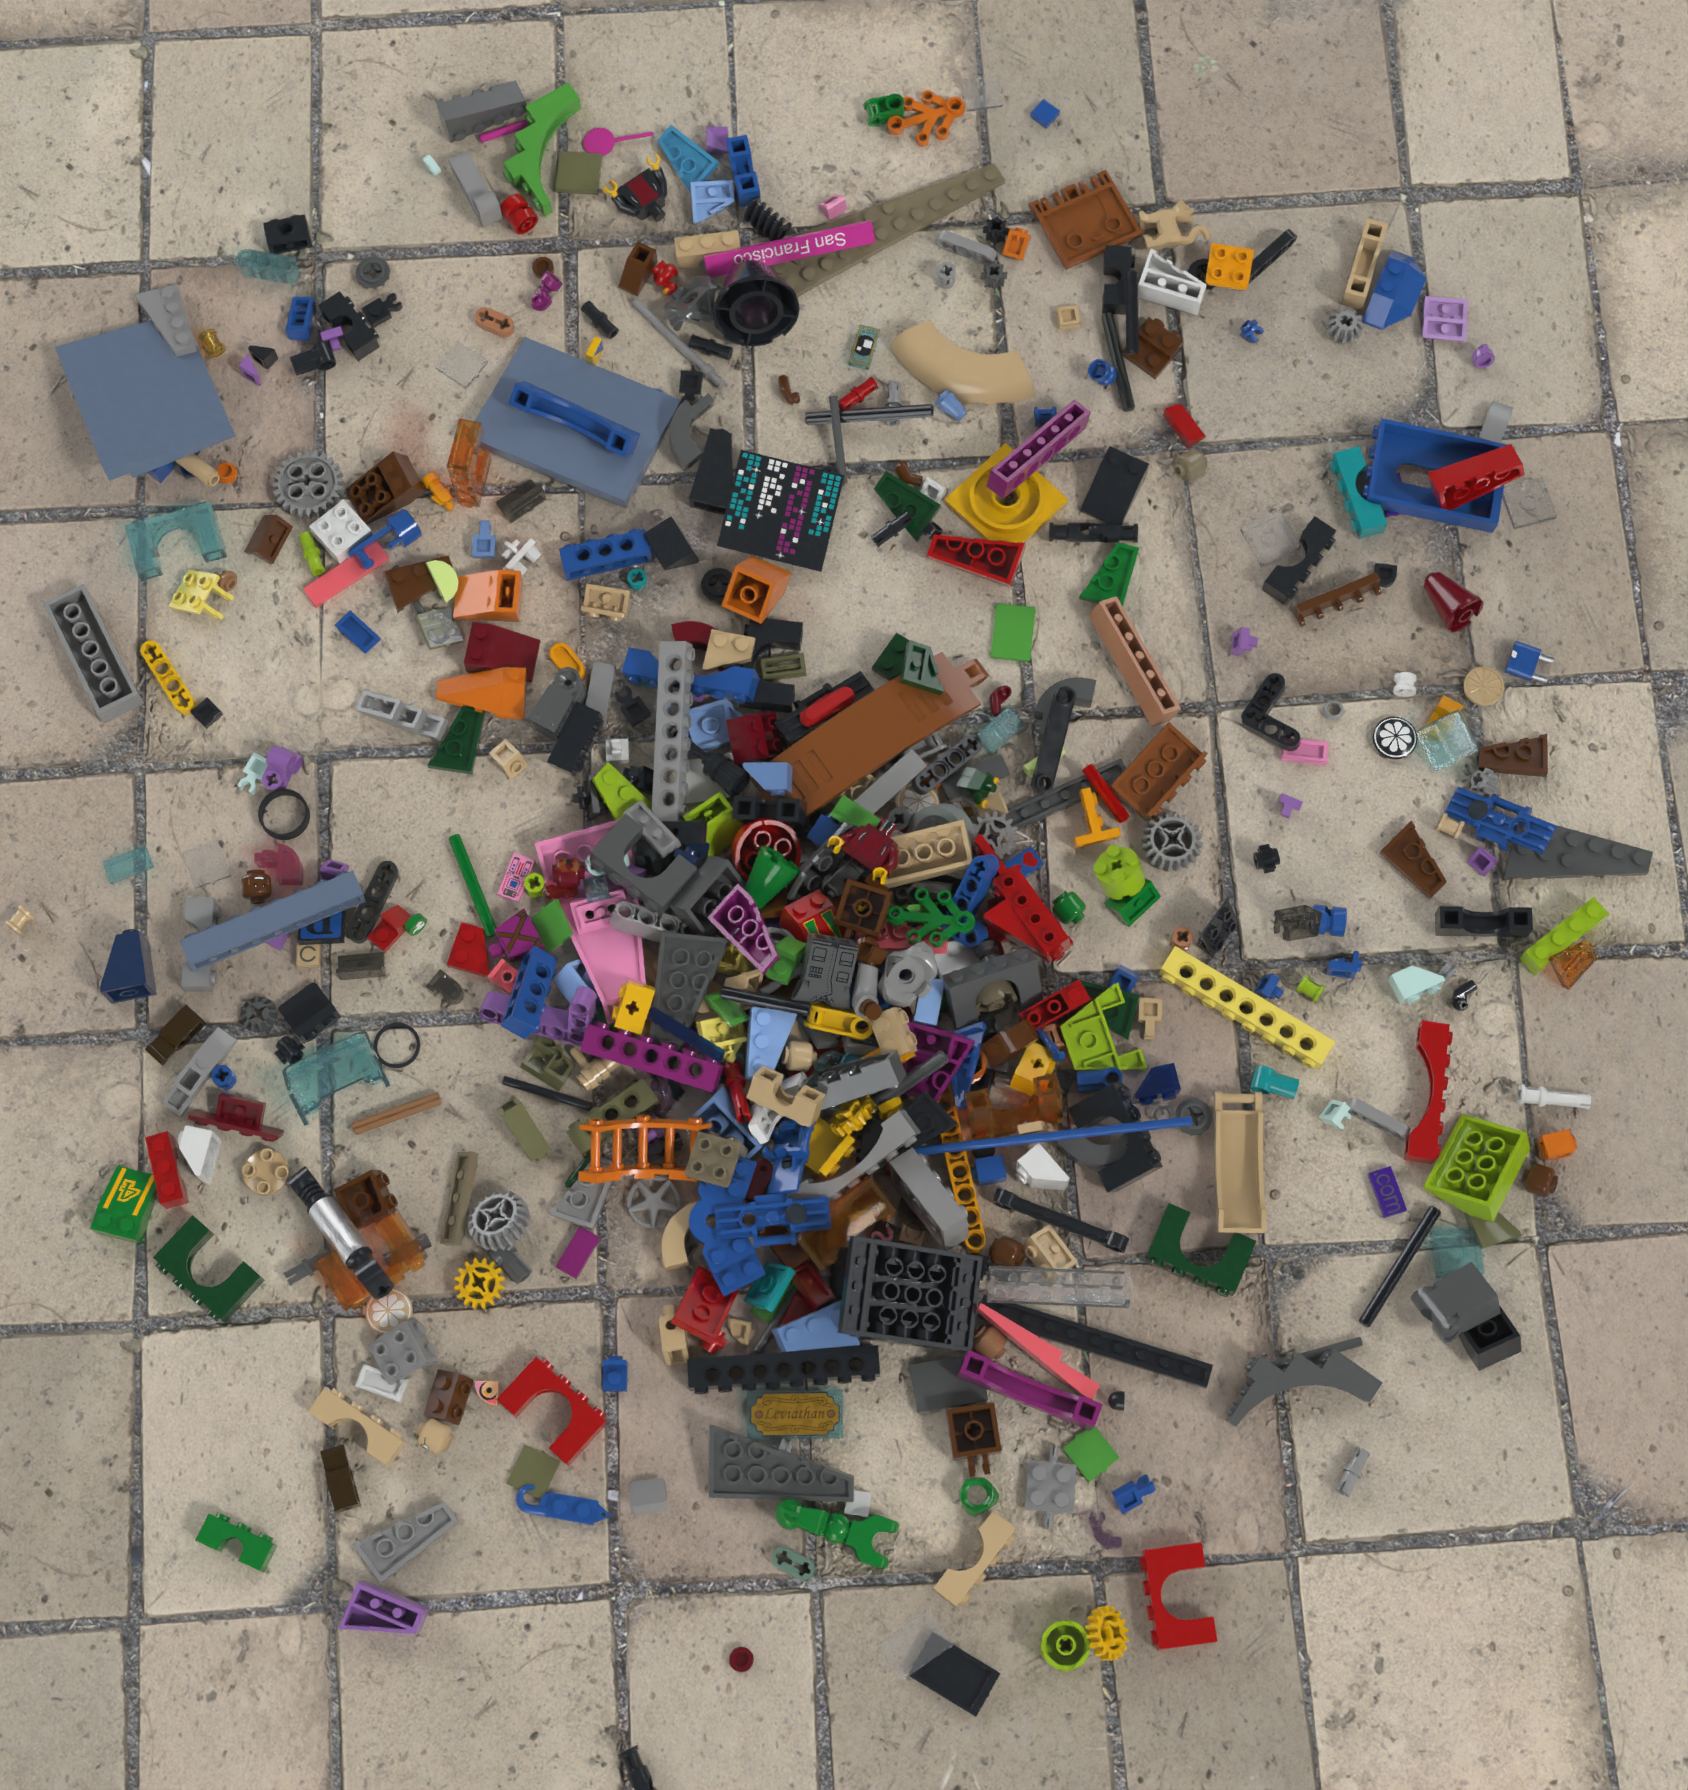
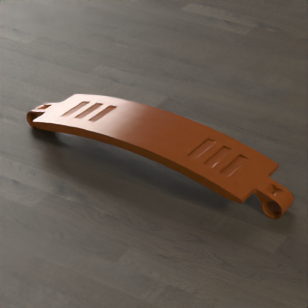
[745,652,990,829]

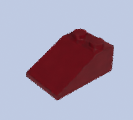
[464,622,541,682]

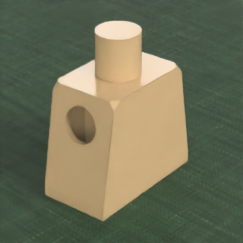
[658,1304,690,1365]

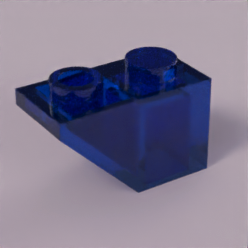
[1133,1063,1181,1106]

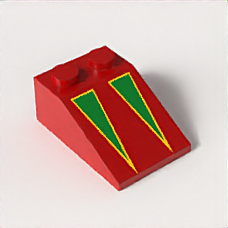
[779,889,852,943]

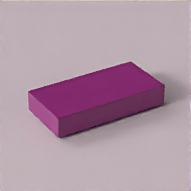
[556,1226,600,1280]

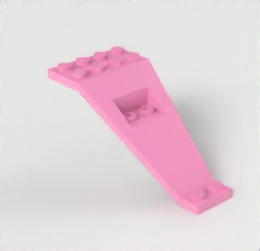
[534,819,652,1024]

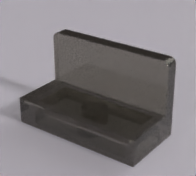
[496,479,547,523]
[336,952,386,980]

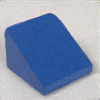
[1108,965,1140,993]

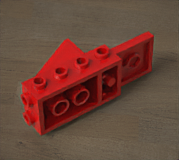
[973,834,1071,963]

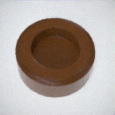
[532,257,554,279]

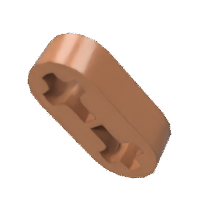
[475,307,515,338]

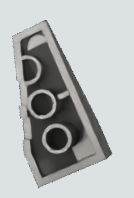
[786,822,859,901]

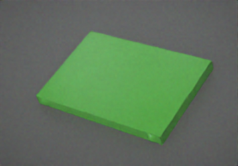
[990,603,1036,662]

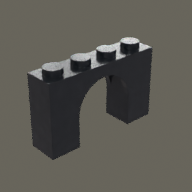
[739,618,803,713]
[1068,1083,1163,1193]

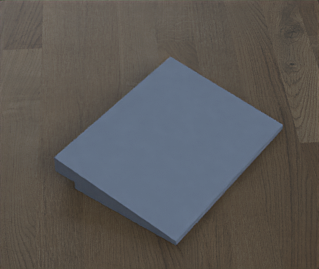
[55,320,236,481]
[466,337,681,508]

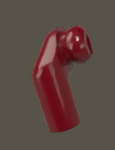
[989,685,1012,717]

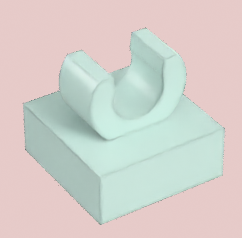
[1319,1100,1352,1129]

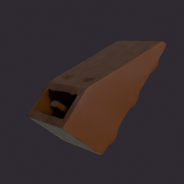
[345,451,426,525]

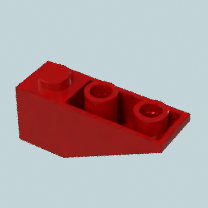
[1019,980,1091,1031]

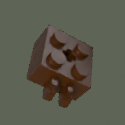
[834,879,894,940]
[946,1402,1001,1477]

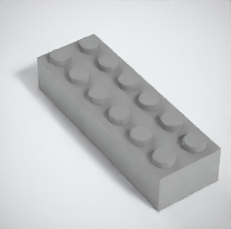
[43,584,144,723]

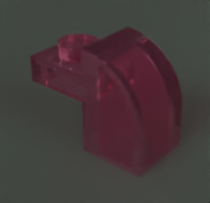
[254,844,304,885]

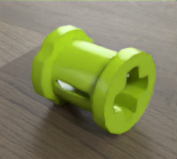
[524,873,547,899]
[1296,974,1326,1003]

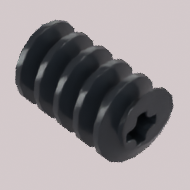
[744,198,792,241]

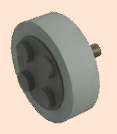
[907,803,976,853]

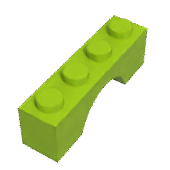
[1519,897,1609,976]

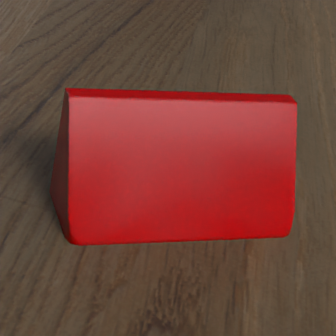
[1163,403,1206,448]

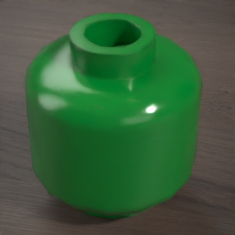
[1052,891,1086,925]

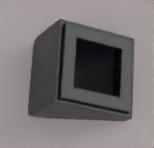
[248,345,278,369]

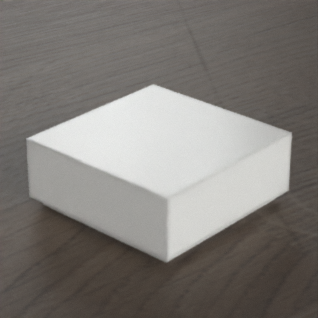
[844,1490,872,1518]

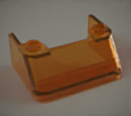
[797,1174,897,1270]

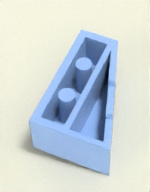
[745,1007,797,1081]

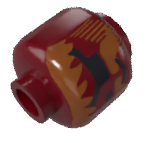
[552,858,585,888]

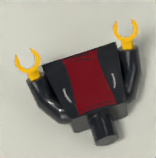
[603,153,668,222]

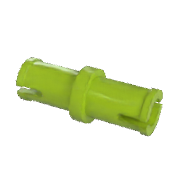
[298,531,325,576]

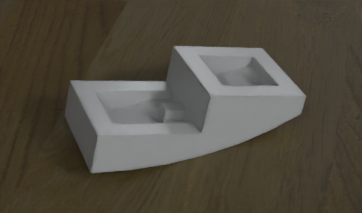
[1479,401,1513,443]

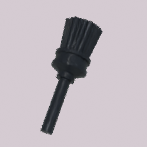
[672,730,750,797]

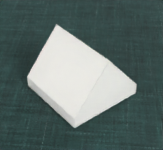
[920,477,947,504]

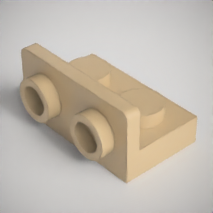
[1022,1224,1078,1284]

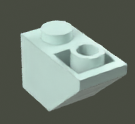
[1388,966,1445,1005]

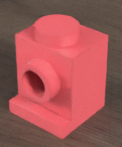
[488,959,518,996]

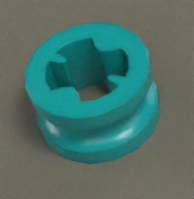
[627,568,647,590]

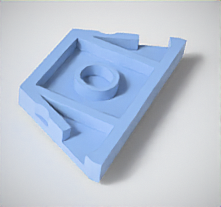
[675,699,743,758]

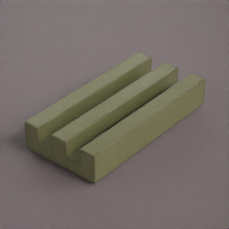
[760,653,807,681]

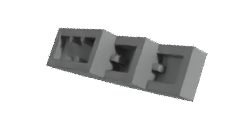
[355,690,449,741]

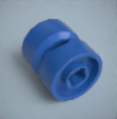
[1310,904,1347,937]

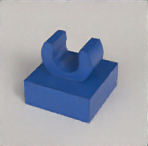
[1253,974,1284,1000]

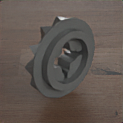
[356,257,390,290]
[240,996,277,1033]
[1175,1099,1212,1136]

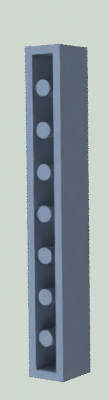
[180,871,365,972]

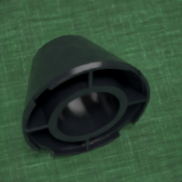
[713,260,800,347]

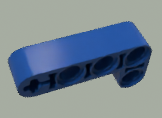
[942,854,999,947]

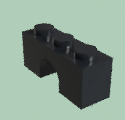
[1102,246,1135,315]
[318,291,379,361]
[732,796,807,825]

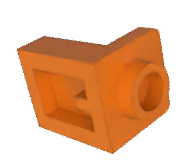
[1002,227,1031,261]

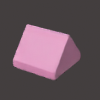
[819,194,847,220]

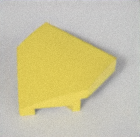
[696,1017,747,1063]

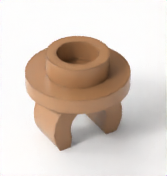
[214,570,237,592]

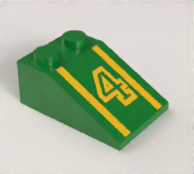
[90,1166,158,1245]

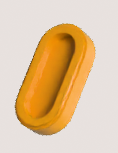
[549,643,585,679]

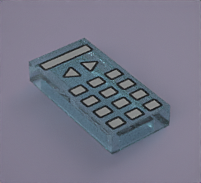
[582,875,610,902]

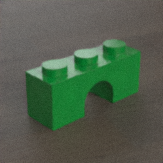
[195,1512,277,1572]

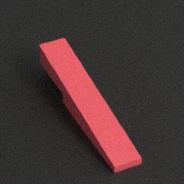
[976,1303,1100,1400]

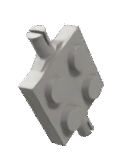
[1025,1446,1077,1530]

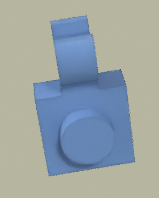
[472,520,496,559]

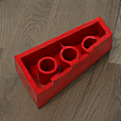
[926,535,1026,588]

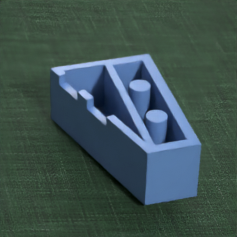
[772,1301,860,1352]

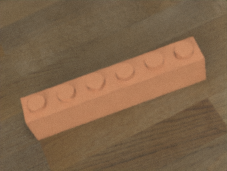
[1089,596,1181,727]

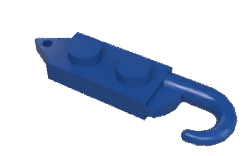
[516,1485,611,1526]

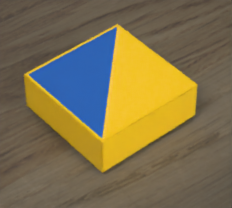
[585,337,604,365]

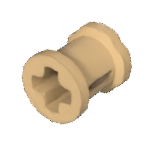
[1435,812,1465,840]
[4,905,35,935]

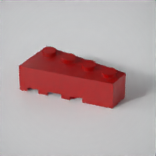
[1428,444,1525,510]

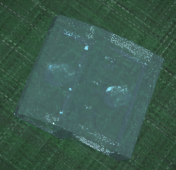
[1416,709,1478,771]

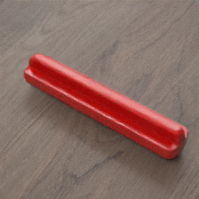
[1082,764,1130,823]

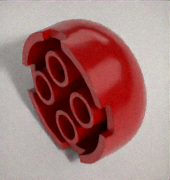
[731,817,801,881]

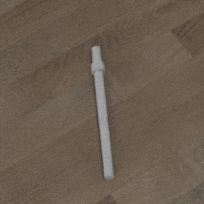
[632,298,725,389]

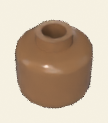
[972,1324,1006,1360]

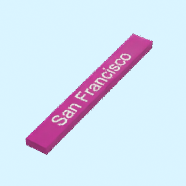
[703,220,875,278]

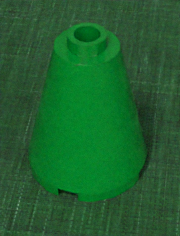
[744,845,800,910]

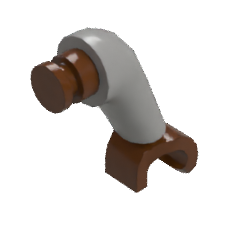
[852,936,888,1020]

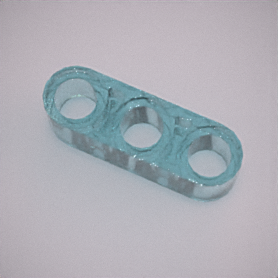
[236,249,301,284]

